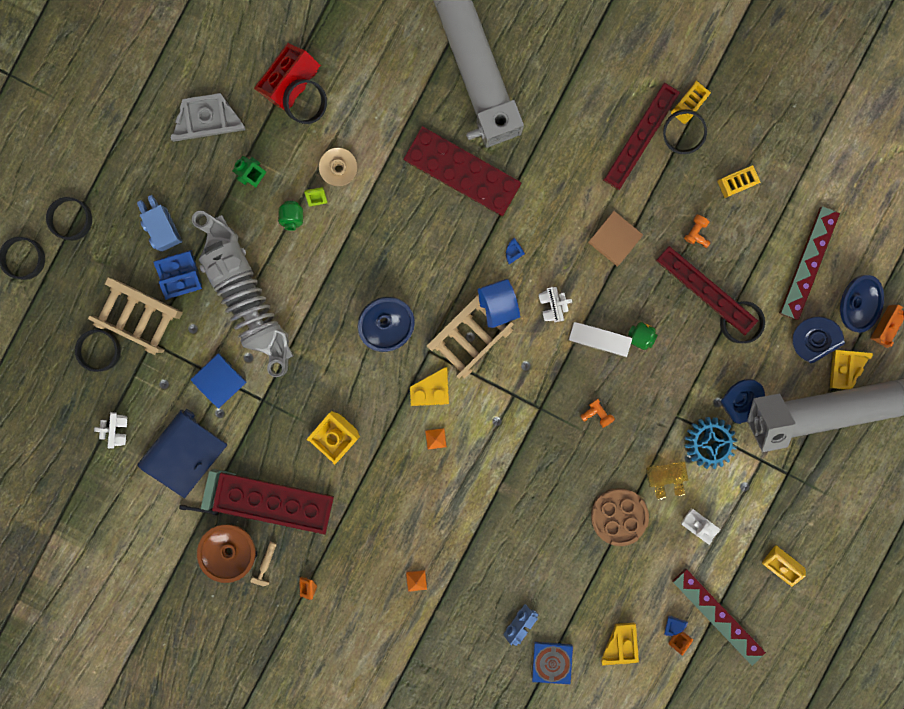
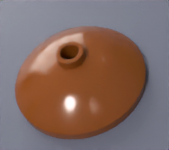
[197,524,256,583]

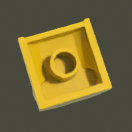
[306,411,360,465]

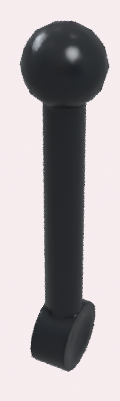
[179,505,219,516]

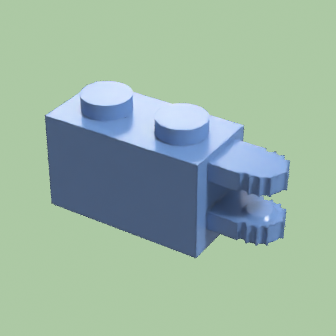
[137,195,183,252]

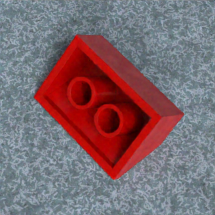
[254,43,321,111]

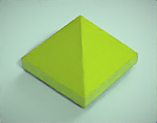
[304,187,328,207]

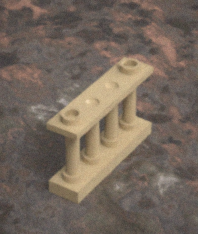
[88,277,183,355]
[427,294,514,379]

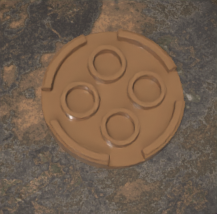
[591,488,649,546]

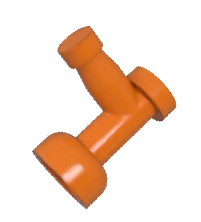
[684,214,711,248]
[580,399,615,428]

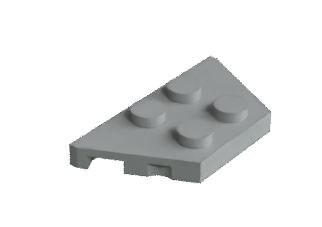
[171,93,246,142]

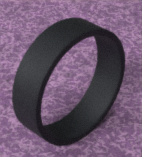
[283,79,327,124]
[663,109,707,154]
[46,197,92,240]
[0,237,45,280]
[720,301,765,344]
[75,330,121,372]

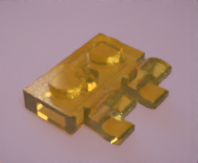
[646,461,689,499]

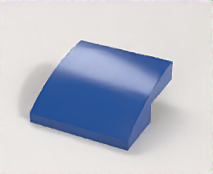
[153,250,203,300]
[478,279,520,328]
[190,353,246,409]

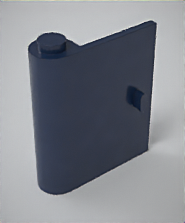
[137,409,227,499]

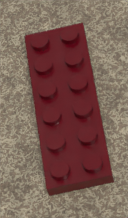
[403,126,522,217]
[212,472,334,535]

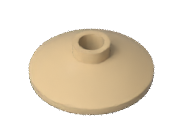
[319,148,357,186]

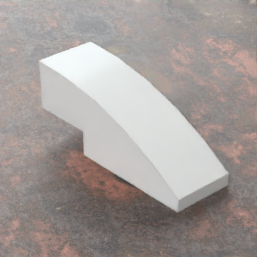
[569,322,632,357]

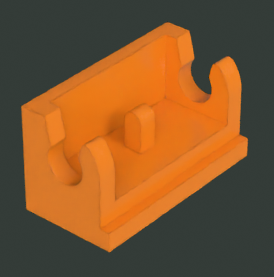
[870,305,904,348]

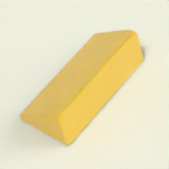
[762,546,806,587]

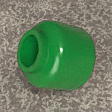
[278,201,303,231]
[628,322,658,350]

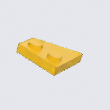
[830,350,873,389]
[410,367,449,406]
[601,622,639,665]

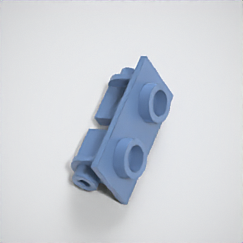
[503,604,539,646]

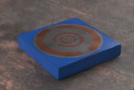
[532,642,573,684]

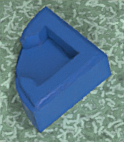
[506,238,525,265]
[664,616,688,636]

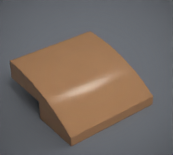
[588,211,643,267]

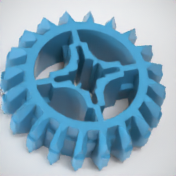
[684,417,738,469]

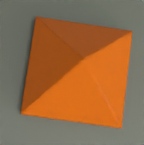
[425,428,447,449]
[406,570,427,592]
[299,577,317,600]
[668,631,693,656]

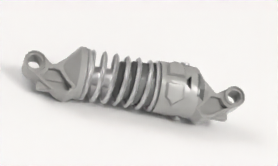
[192,211,293,377]

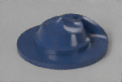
[793,317,845,363]
[720,379,765,424]

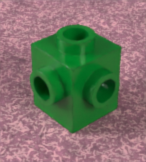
[232,156,266,188]

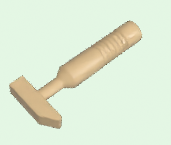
[251,541,277,586]

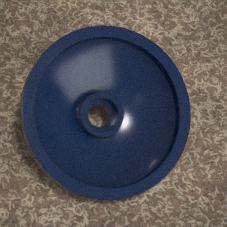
[840,275,884,333]
[357,297,415,352]

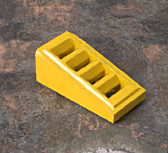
[671,80,711,124]
[717,165,761,198]

